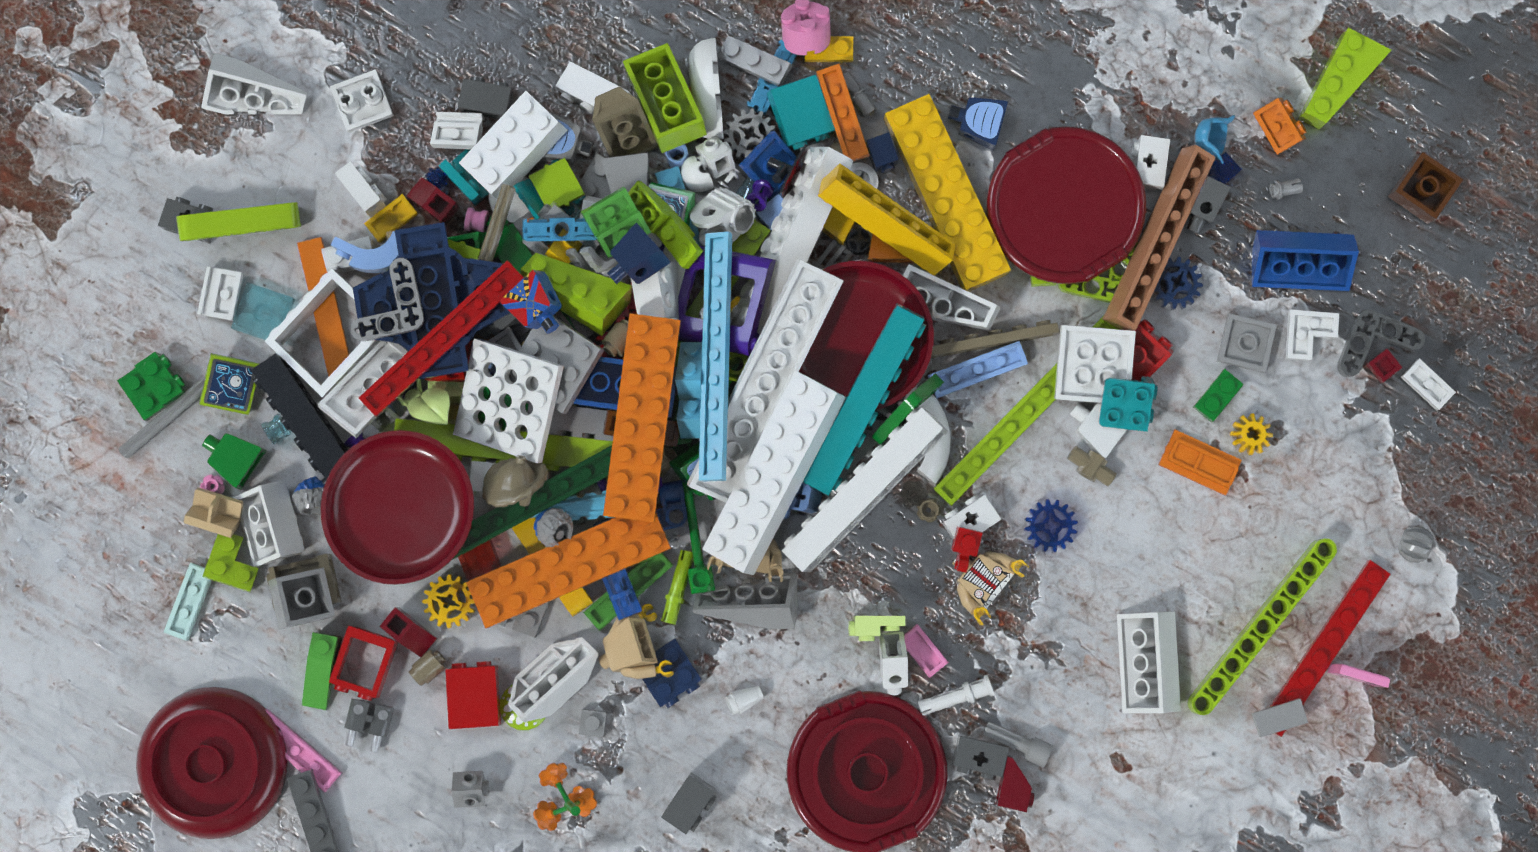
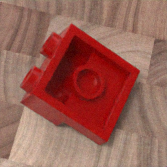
[1129,319,1174,381]

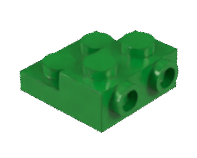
[117,352,186,421]

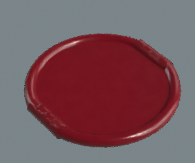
[987,127,1146,284]
[786,690,948,852]

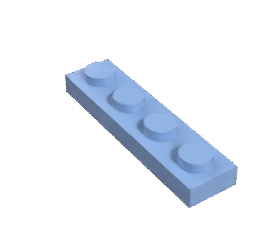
[927,341,1028,399]

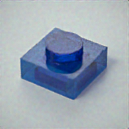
[1209,152,1242,184]

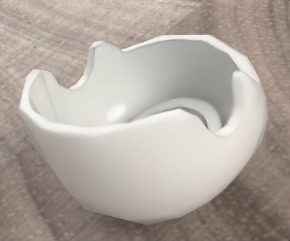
[681,156,714,193]

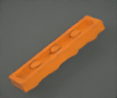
[816,64,870,162]

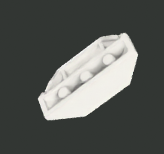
[508,637,598,722]

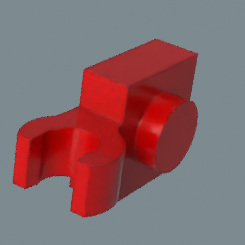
[951,526,983,573]

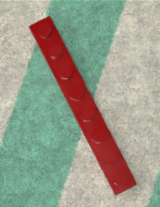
[359,260,524,417]
[1270,560,1390,737]

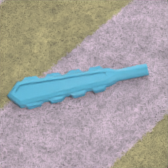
[531,491,615,521]

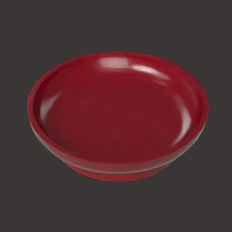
[799,261,934,410]
[320,430,474,585]
[136,687,287,839]

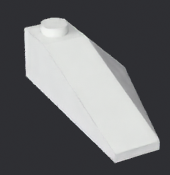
[201,53,307,114]

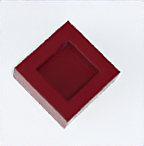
[1366,349,1403,383]

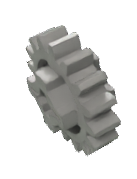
[723,108,775,160]

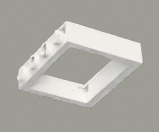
[265,269,380,398]

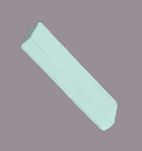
[164,563,212,641]

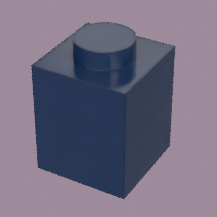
[866,132,899,173]

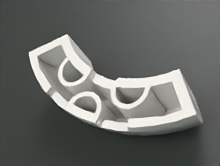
[688,38,724,139]
[916,383,951,486]

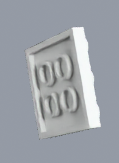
[1054,325,1136,403]

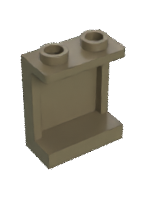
[267,554,342,611]

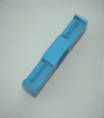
[747,40,797,115]
[522,217,597,241]

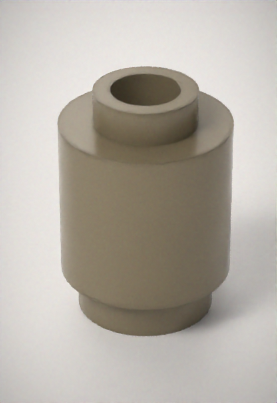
[602,319,629,357]
[408,650,446,686]

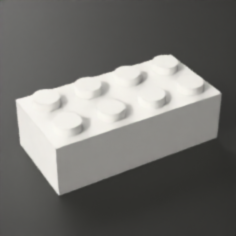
[459,91,568,198]

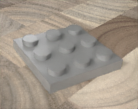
[509,315,604,414]

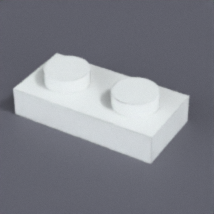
[1401,358,1456,411]

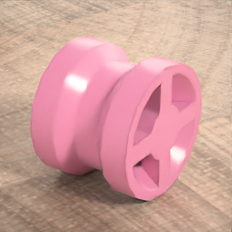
[464,207,489,232]

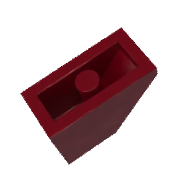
[995,756,1035,812]

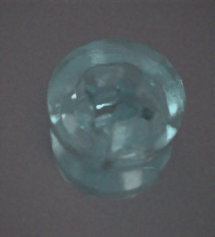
[261,414,291,445]

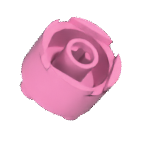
[781,0,831,55]

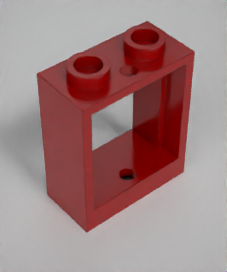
[329,625,399,701]

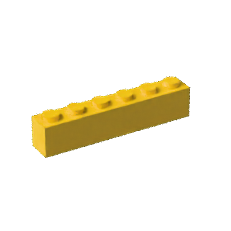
[818,163,956,276]

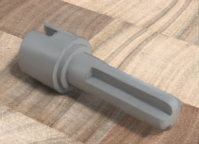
[983,722,1054,768]

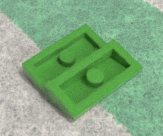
[581,187,651,258]

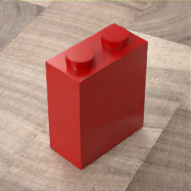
[445,661,501,729]

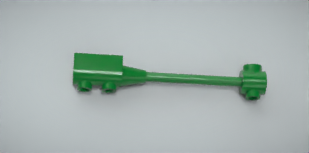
[668,395,716,594]

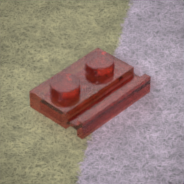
[458,539,502,581]

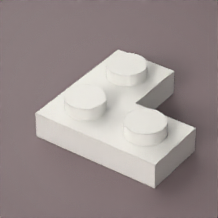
[1285,310,1339,361]

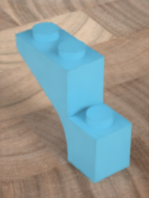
[675,342,702,438]

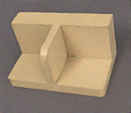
[184,487,243,538]

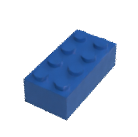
[573,357,677,418]

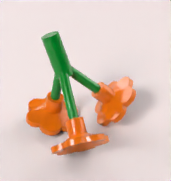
[533,763,597,831]

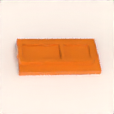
[1158,429,1242,496]

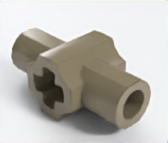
[1067,446,1117,487]

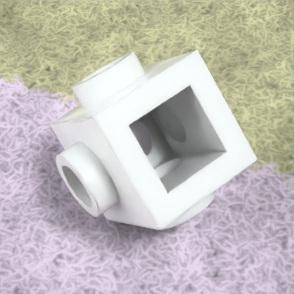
[695,135,736,179]

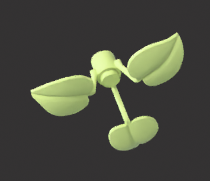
[397,378,450,424]

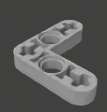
[351,258,424,342]

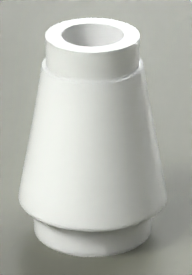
[725,685,764,715]

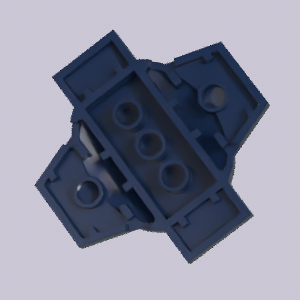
[353,222,511,379]

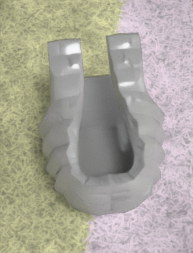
[566,246,631,285]

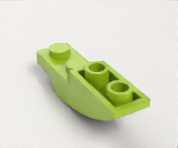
[628,181,703,269]

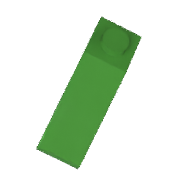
[302,632,342,710]

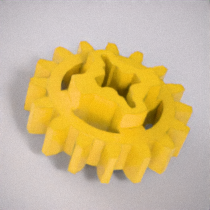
[422,574,475,628]

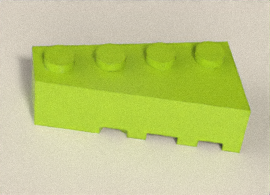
[1298,27,1391,130]

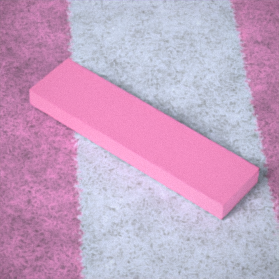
[265,709,342,792]

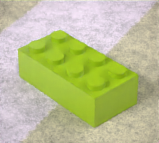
[623,43,707,153]

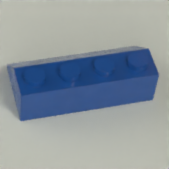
[1251,230,1359,291]

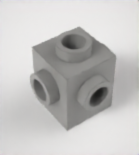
[451,771,490,808]

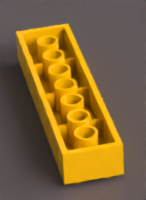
[883,94,1011,292]

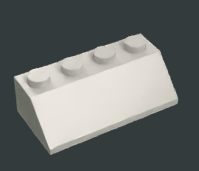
[1117,612,1181,713]

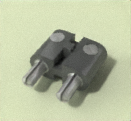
[344,698,394,753]

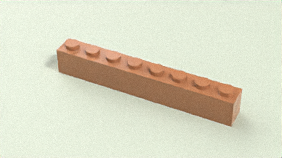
[1102,145,1215,330]

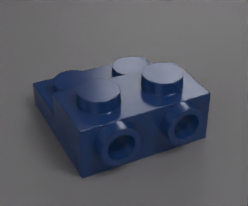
[643,638,702,709]

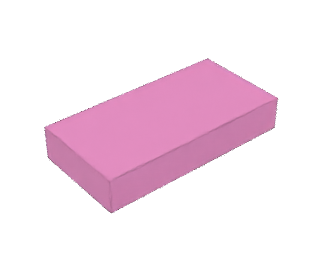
[904,624,949,678]

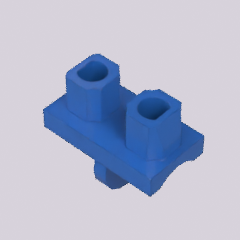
[602,569,642,620]

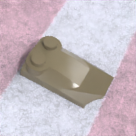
[592,87,658,158]

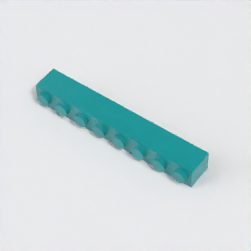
[803,303,926,496]

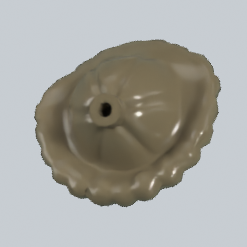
[482,455,548,507]

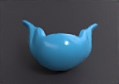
[1195,115,1235,164]

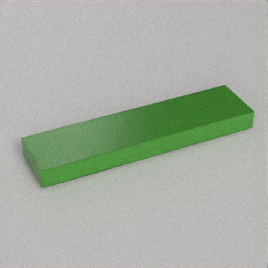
[583,553,673,631]

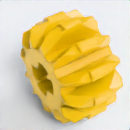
[1230,413,1273,456]

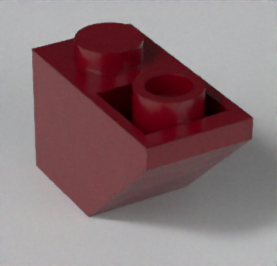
[406,177,460,225]
[379,607,438,657]

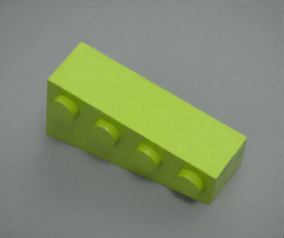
[521,253,632,336]

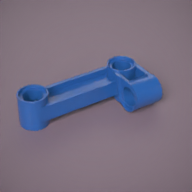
[593,480,687,531]

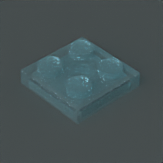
[231,282,295,340]

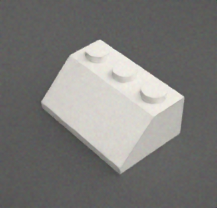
[234,480,305,567]

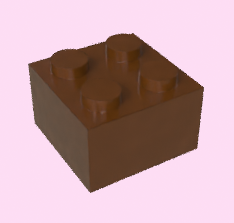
[1388,152,1463,224]

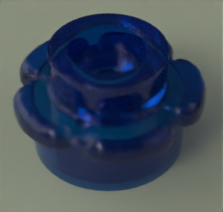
[425,167,447,189]

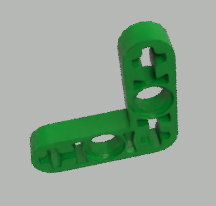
[871,373,944,445]

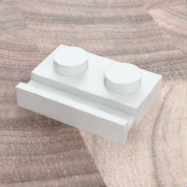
[430,112,485,149]
[197,266,244,321]

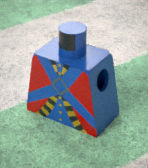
[500,270,562,334]

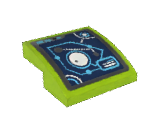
[199,353,259,415]

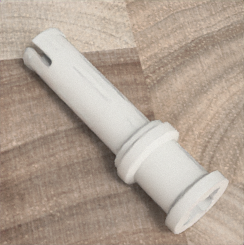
[918,675,994,716]

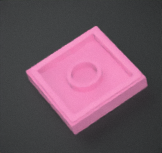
[1327,663,1390,688]

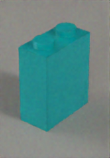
[767,75,835,150]

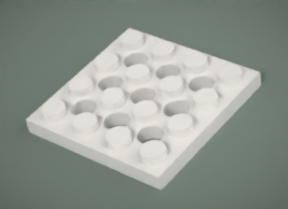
[453,338,564,463]

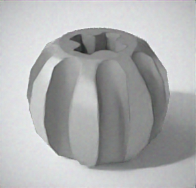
[1398,526,1434,563]

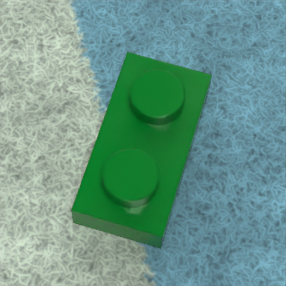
[1193,369,1244,423]

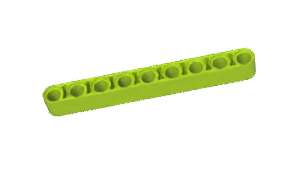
[1187,538,1337,715]

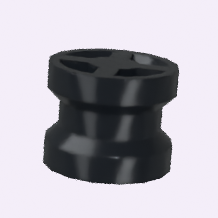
[846,228,871,255]

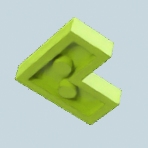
[202,534,259,593]

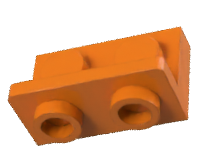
[1253,98,1307,155]

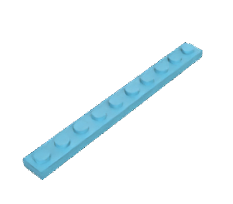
[699,231,732,482]

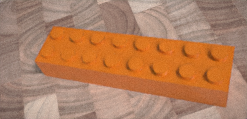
[603,313,681,522]
[466,513,672,628]

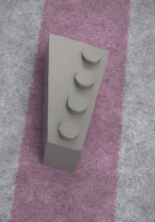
[525,401,613,441]

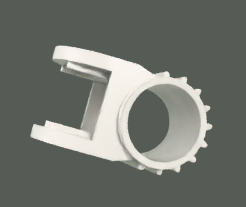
[690,187,756,246]

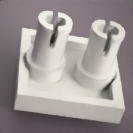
[330,69,394,133]

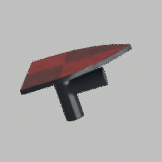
[767,144,808,197]

